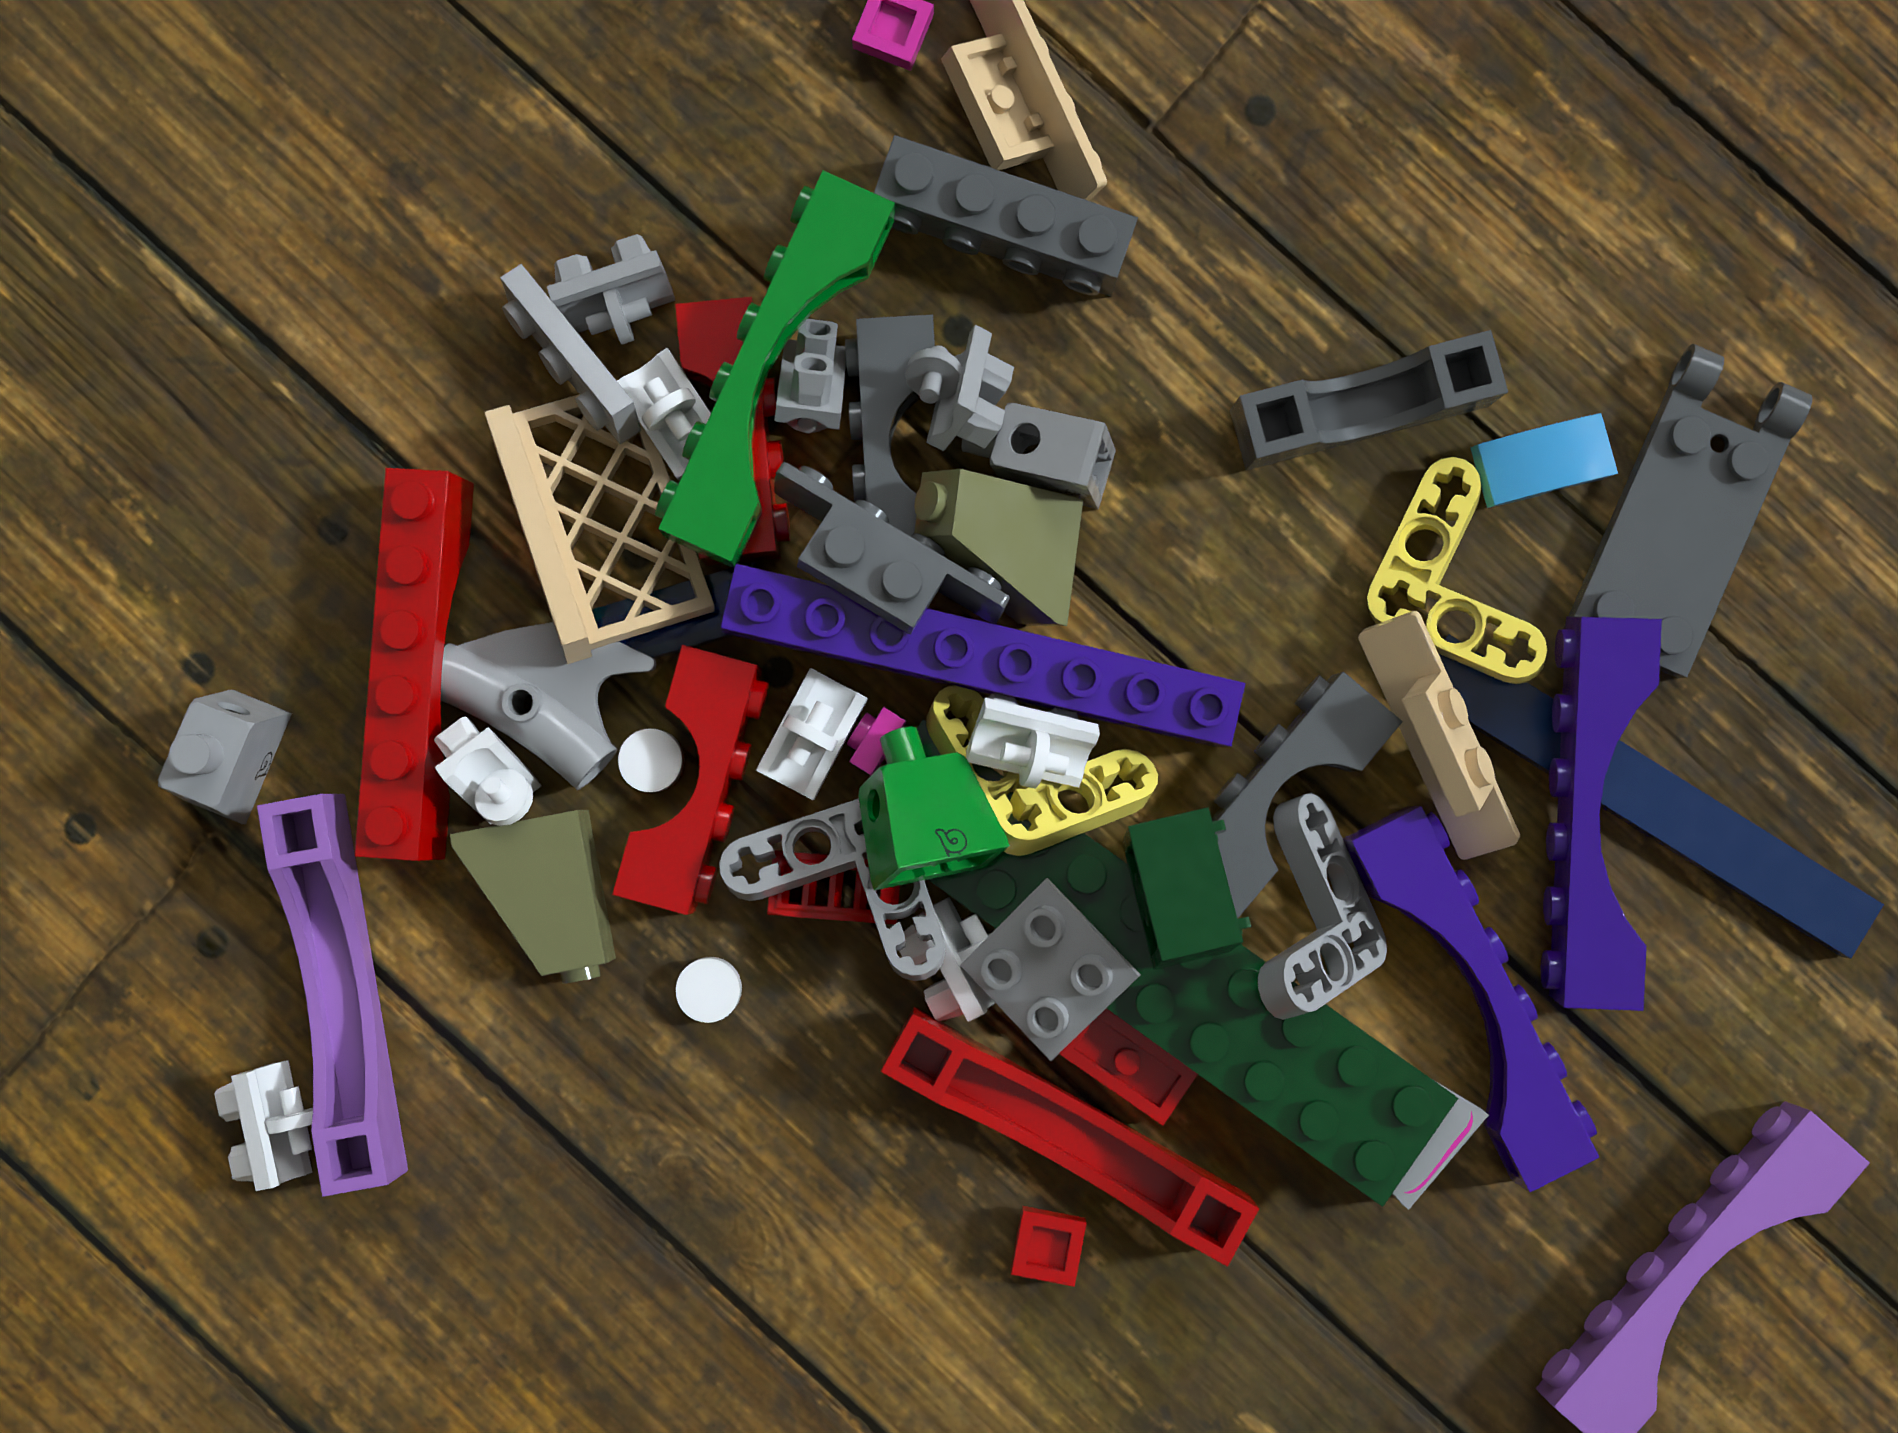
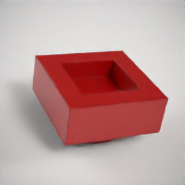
[1010,1205,1087,1287]

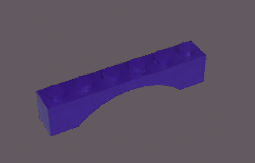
[1541,616,1662,1011]
[1343,806,1600,1193]

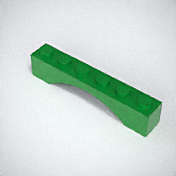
[655,170,895,568]

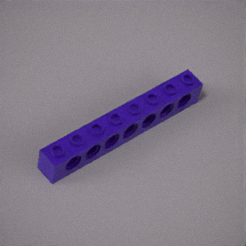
[721,564,1245,747]

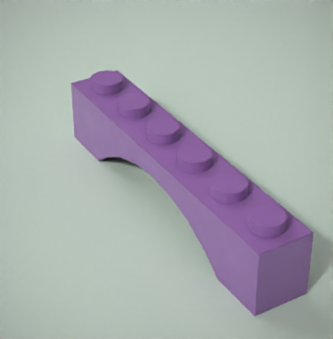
[257,794,408,1197]
[1535,1101,1870,1433]

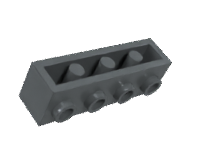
[874,135,1138,297]

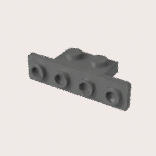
[774,462,1010,635]

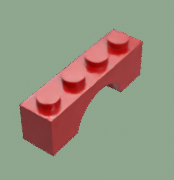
[675,296,791,566]
[612,645,769,915]

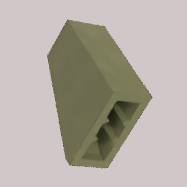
[914,469,1083,626]
[450,810,616,984]

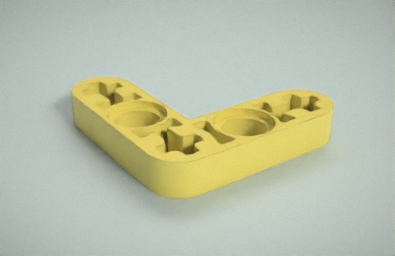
[1367,457,1547,684]
[926,686,1158,856]

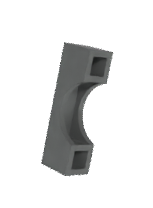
[845,314,935,537]
[1229,330,1508,471]
[1212,671,1403,918]

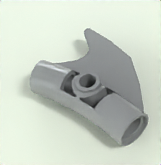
[441,622,656,790]

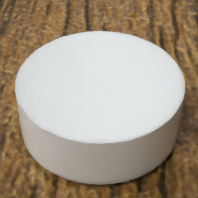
[618,729,685,792]
[676,957,742,1023]

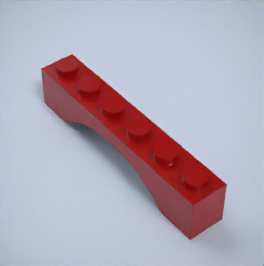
[355,468,474,861]
[881,1006,1260,1267]

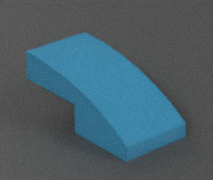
[1470,413,1618,508]

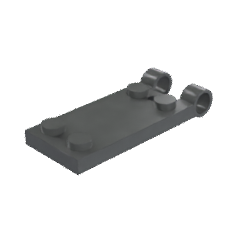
[1563,344,1812,679]

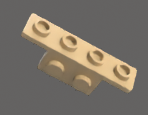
[941,0,1107,201]
[1358,611,1520,860]

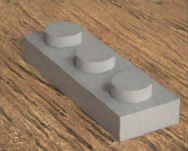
[500,264,641,444]

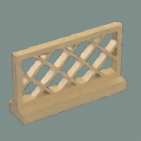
[485,394,714,664]

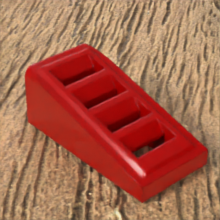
[767,850,900,925]

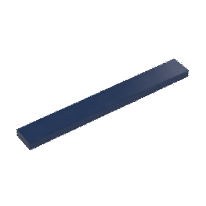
[1439,634,1884,959]

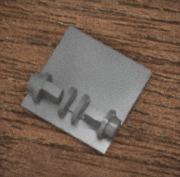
[960,878,1141,1061]

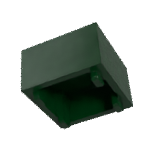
[1122,807,1252,970]

